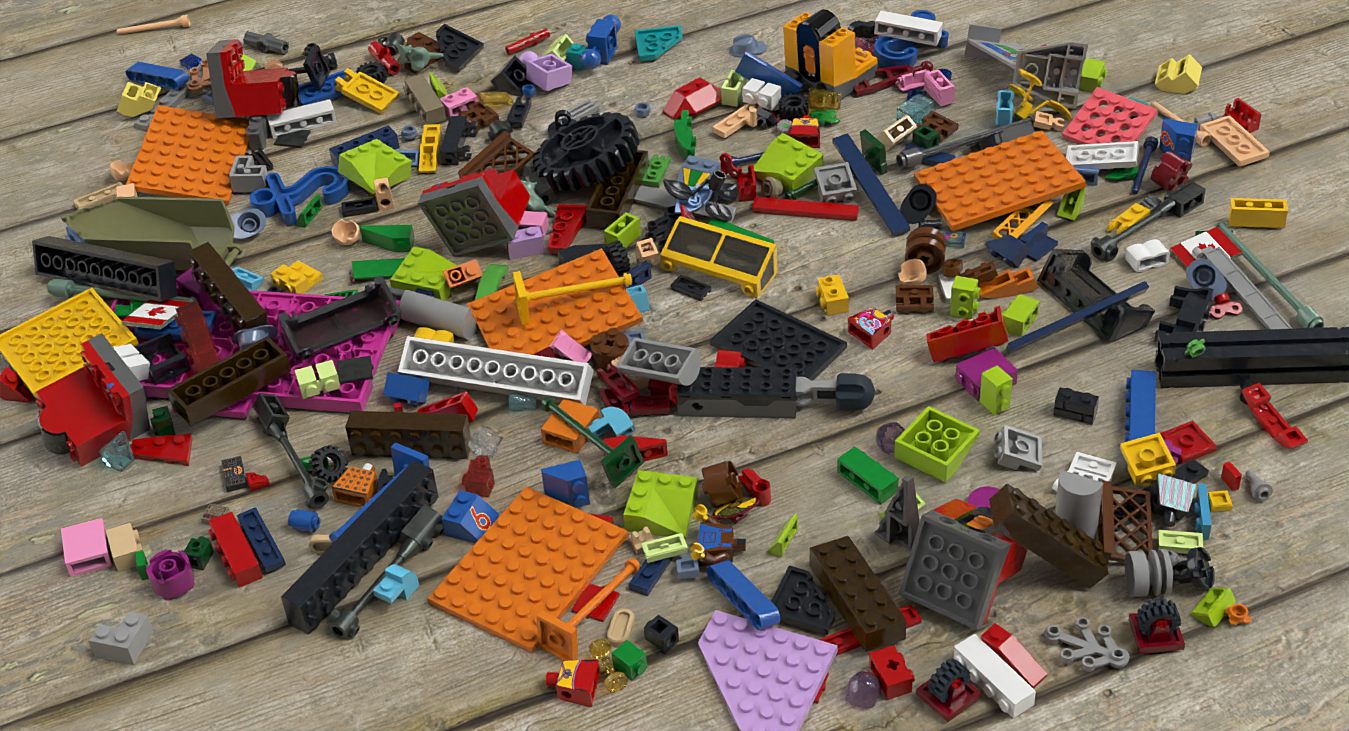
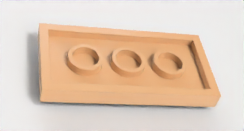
[1200,115,1270,167]

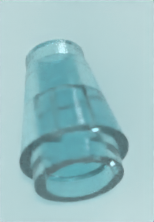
[508,392,537,411]

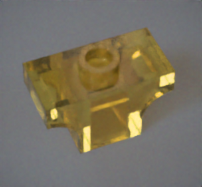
[808,87,842,111]

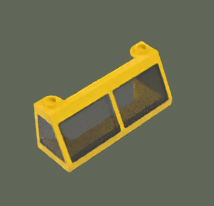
[660,216,777,299]

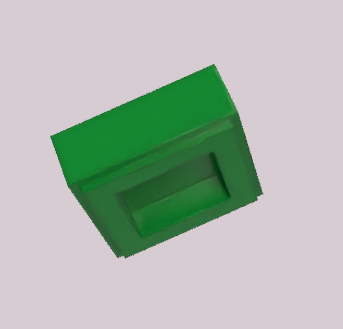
[135,550,149,580]

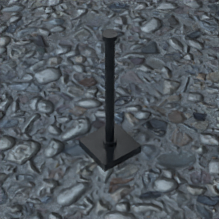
[288,45,331,91]

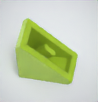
[1057,187,1086,220]

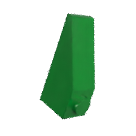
[360,225,415,252]

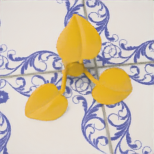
[1009,68,1072,122]

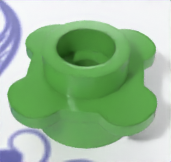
[1184,339,1206,357]

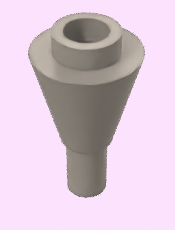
[1245,470,1273,501]

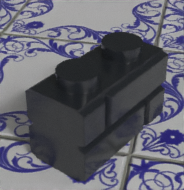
[1053,387,1099,425]

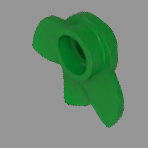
[810,109,840,126]
[1106,166,1138,180]
[114,300,145,317]

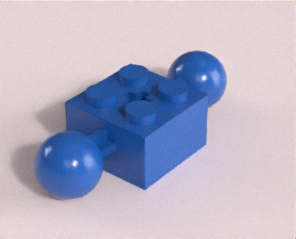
[580,14,621,69]

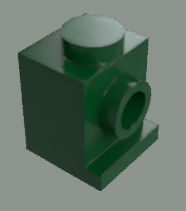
[912,124,939,149]
[150,406,176,437]
[183,536,214,570]

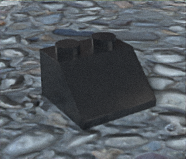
[490,55,533,97]

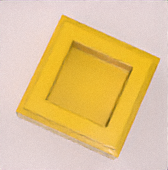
[1207,490,1233,512]

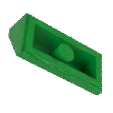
[295,193,323,228]

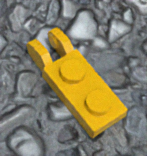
[1107,203,1151,235]

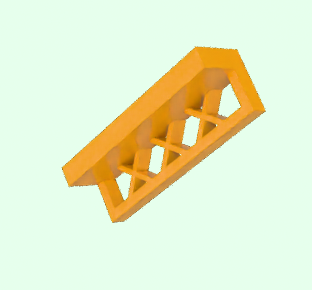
[991,199,1053,239]

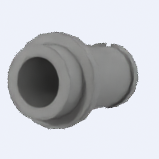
[1194,112,1217,128]

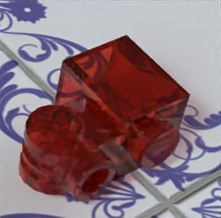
[462,455,495,498]

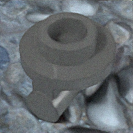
[1140,194,1162,213]

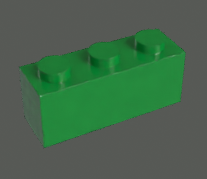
[837,446,899,504]

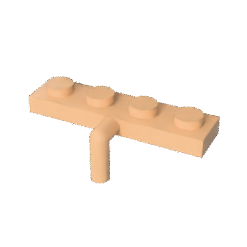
[713,103,768,138]

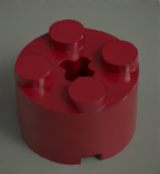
[1151,151,1192,193]

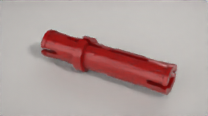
[505,28,550,55]

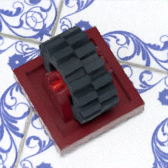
[1128,598,1185,654]
[916,658,981,722]

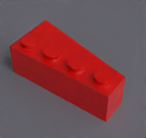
[926,306,1009,362]

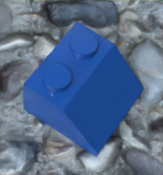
[541,459,590,508]

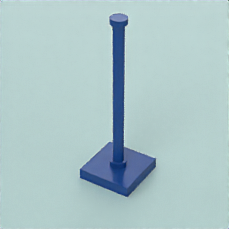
[329,443,429,543]

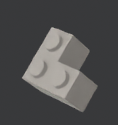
[229,156,268,193]
[89,612,154,665]

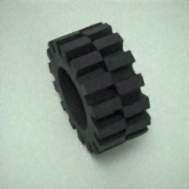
[356,61,387,84]
[779,93,809,120]
[603,240,630,275]
[308,445,348,483]

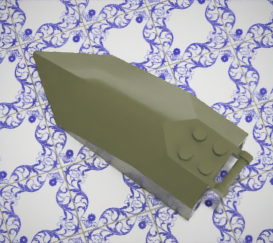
[61,196,243,270]

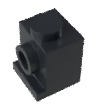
[644,615,679,655]

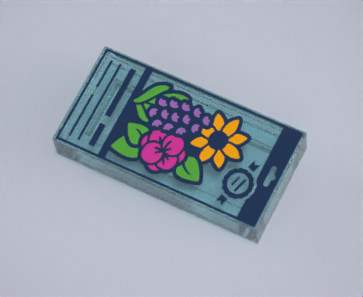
[937,229,967,248]

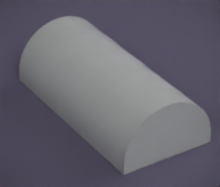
[399,290,479,340]
[616,338,701,386]
[1055,470,1103,539]

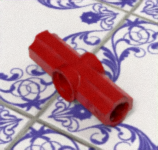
[368,41,401,75]

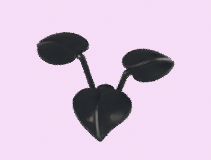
[663,170,737,222]

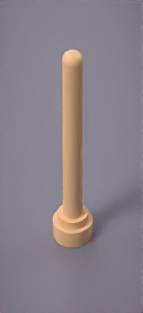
[116,15,190,35]
[1151,102,1212,147]

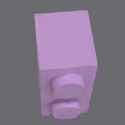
[506,226,545,260]

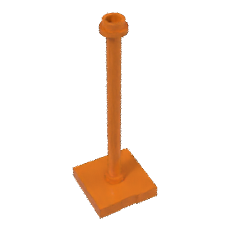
[536,558,641,661]

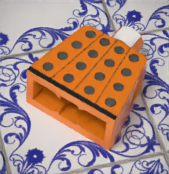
[332,463,378,508]

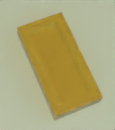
[477,92,514,106]

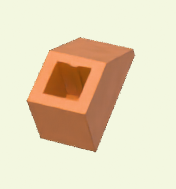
[443,259,483,288]

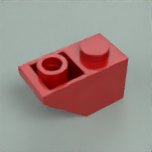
[0,366,33,403]

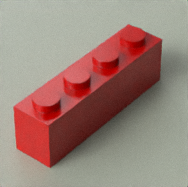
[208,511,263,588]

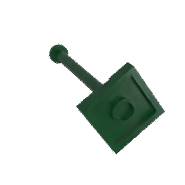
[785,129,888,200]
[541,397,644,488]

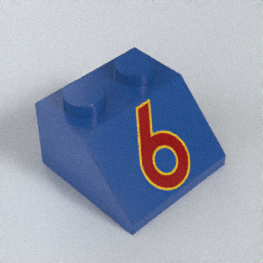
[1159,118,1198,162]
[441,490,499,544]

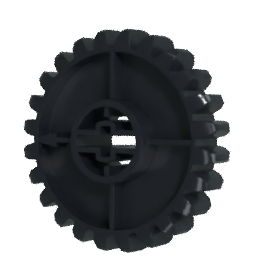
[533,112,640,192]

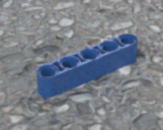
[125,62,189,90]
[707,560,780,630]

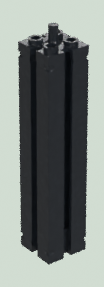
[1154,327,1349,388]

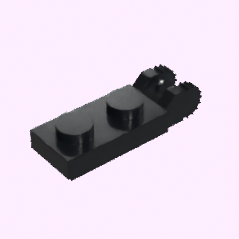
[507,97,532,128]

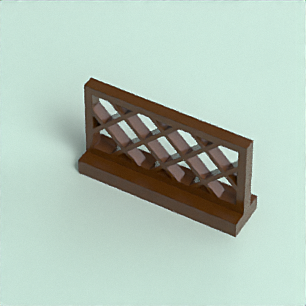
[458,131,535,179]
[1097,480,1153,563]

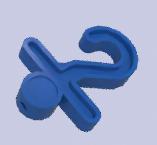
[873,10,949,68]
[249,166,350,225]

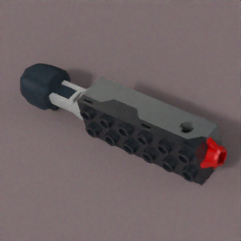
[669,367,875,418]

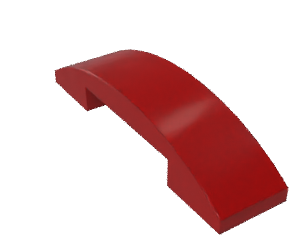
[1242,383,1308,450]

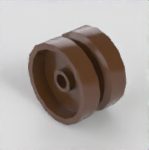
[905,227,946,274]

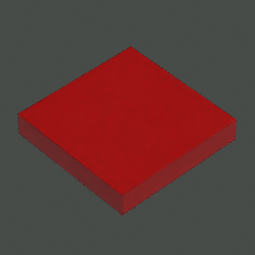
[1160,420,1217,464]

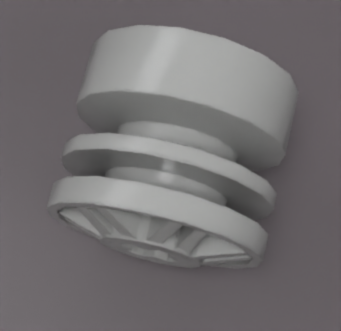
[1125,549,1173,597]

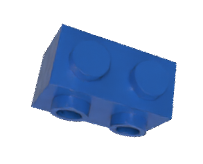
[383,372,430,405]

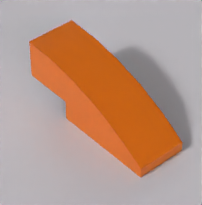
[978,267,1038,298]

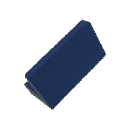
[1020,222,1058,262]
[619,261,652,288]

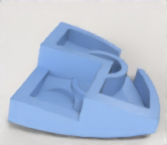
[675,184,713,214]

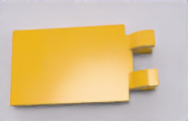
[334,68,400,114]

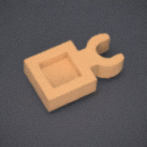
[1033,111,1064,131]

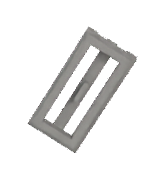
[564,99,600,121]

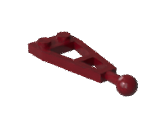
[853,61,933,97]

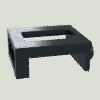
[135,332,191,385]

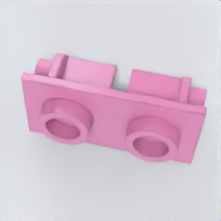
[895,69,930,92]

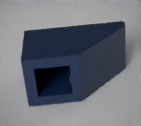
[984,235,1031,267]

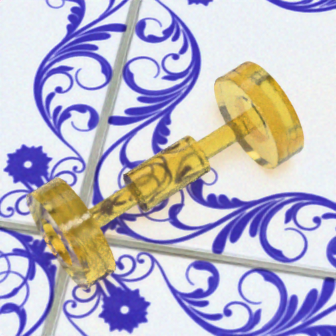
[589,638,628,693]

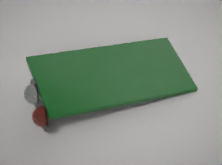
[349,258,405,283]

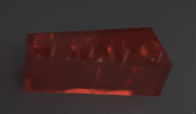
[174,301,220,374]

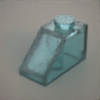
[99,431,135,472]

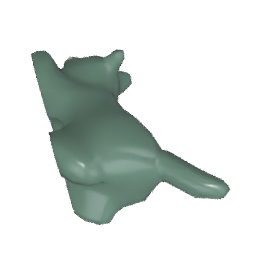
[397,44,443,71]
[521,180,555,217]

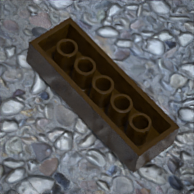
[586,150,649,229]
[188,242,268,331]
[167,336,291,426]
[345,411,472,459]
[989,484,1109,589]
[809,536,907,652]

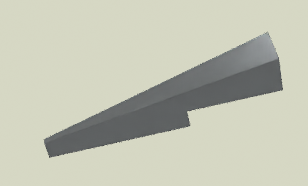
[875,476,920,551]

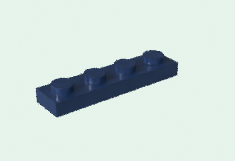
[237,507,286,573]

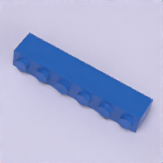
[1124,370,1156,459]

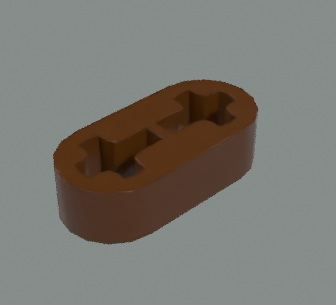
[942,258,963,277]

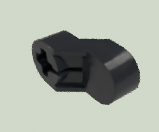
[848,20,878,39]

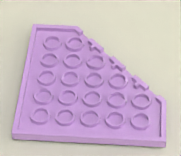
[698,610,838,731]

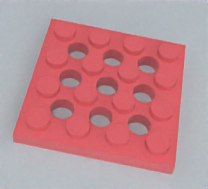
[1062,87,1158,145]

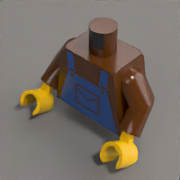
[690,504,746,566]

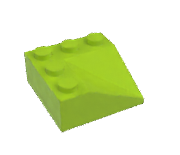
[754,133,824,193]
[338,139,412,194]
[390,246,457,301]
[894,406,980,483]
[623,470,699,539]

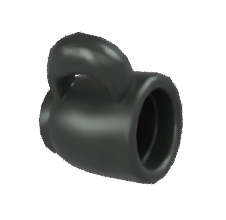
[377,33,405,56]

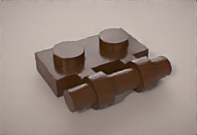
[458,100,499,131]
[916,111,959,142]
[959,261,998,283]
[896,285,934,313]

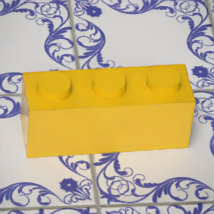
[1228,198,1288,228]

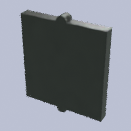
[274,130,311,148]
[336,355,374,384]

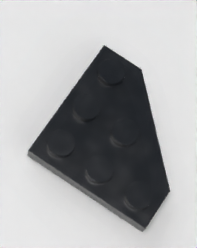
[436,24,484,72]
[771,566,835,635]

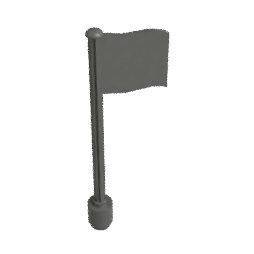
[896,116,1034,169]

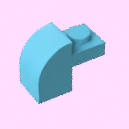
[588,407,636,437]
[373,564,419,604]

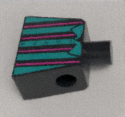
[1150,473,1197,527]

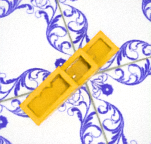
[419,124,441,173]

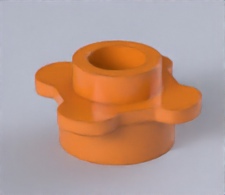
[1225,604,1251,625]

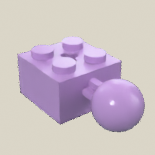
[519,51,572,91]

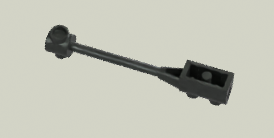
[487,120,557,206]
[1090,182,1206,260]
[254,393,329,509]
[326,504,444,639]

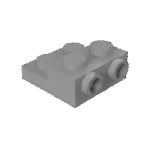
[814,162,857,203]
[994,425,1042,471]

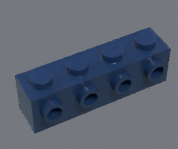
[329,125,400,167]

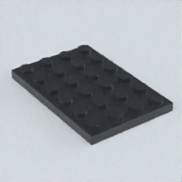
[710,299,847,381]

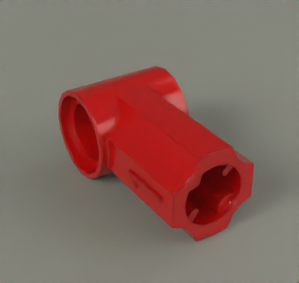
[738,468,771,507]

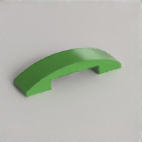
[475,264,509,300]

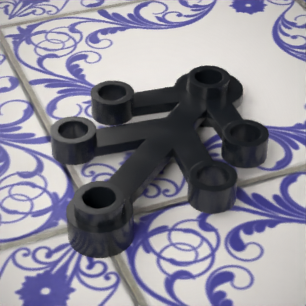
[645,206,683,253]

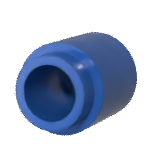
[288,509,321,533]

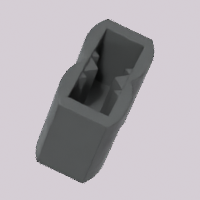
[246,115,269,150]

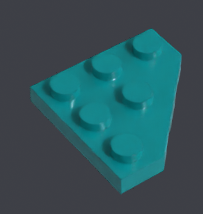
[634,25,683,62]

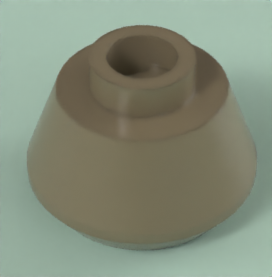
[761,177,783,198]

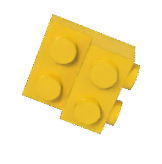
[270,260,324,294]
[1120,432,1176,486]

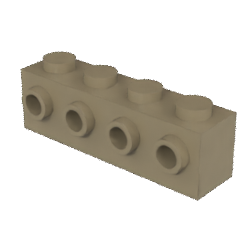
[403,74,446,125]

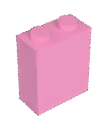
[61,518,112,577]

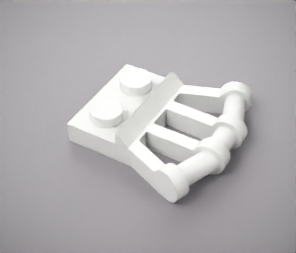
[1052,452,1117,491]

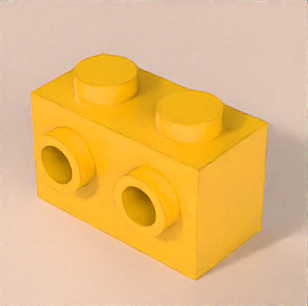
[815,275,849,316]

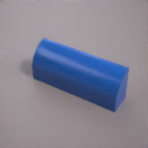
[735,51,803,97]

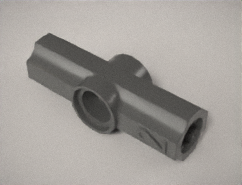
[243,31,289,55]

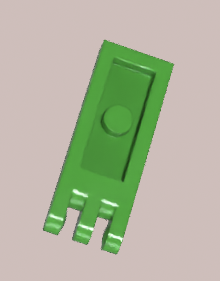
[642,154,671,188]

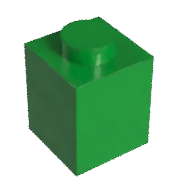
[612,640,648,681]

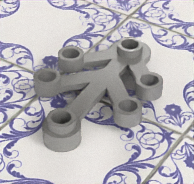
[1044,617,1130,672]

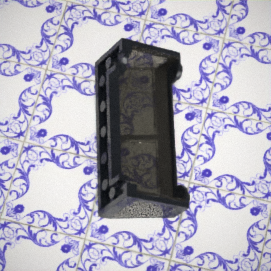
[1037,249,1155,342]
[278,276,401,361]

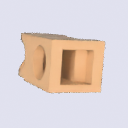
[374,178,394,211]
[635,238,658,265]

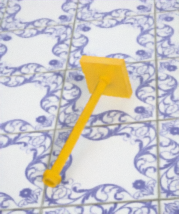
[513,271,632,325]

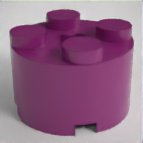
[146,550,195,600]

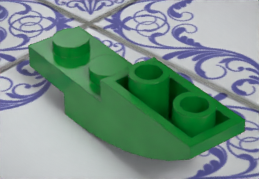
[674,110,696,160]

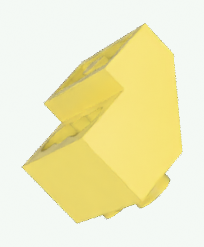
[1155,54,1202,94]
[117,82,161,117]

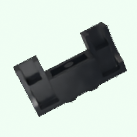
[1154,286,1214,342]

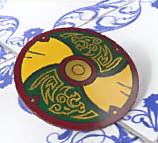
[712,496,760,524]

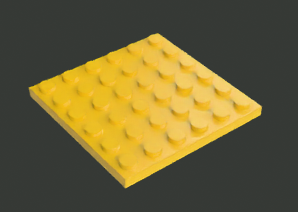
[0,287,139,398]

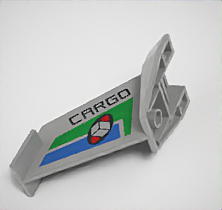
[964,24,1088,109]

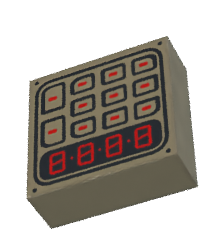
[201,504,230,524]

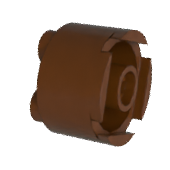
[591,328,629,370]
[702,461,743,507]

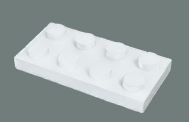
[1066,141,1139,170]

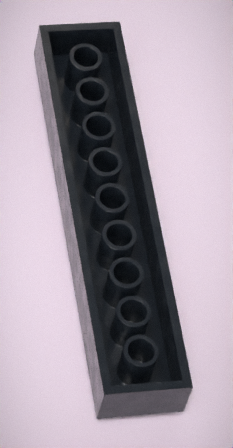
[32,236,177,302]
[281,461,439,635]

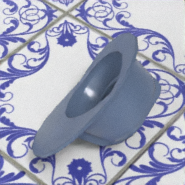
[729,34,767,57]
[230,208,266,239]
[1186,259,1227,300]
[233,325,278,350]

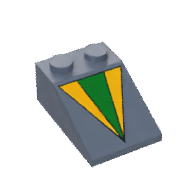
[676,155,721,187]

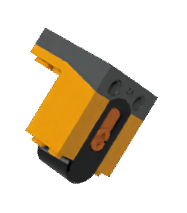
[783,9,877,103]

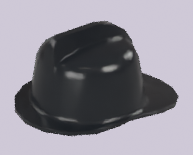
[966,130,1003,151]
[900,184,937,224]

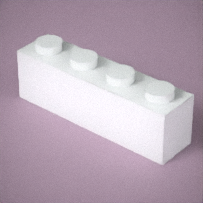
[875,11,943,46]
[266,99,337,139]
[953,634,1036,719]

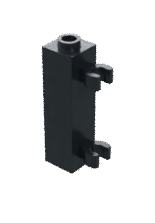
[440,116,478,165]

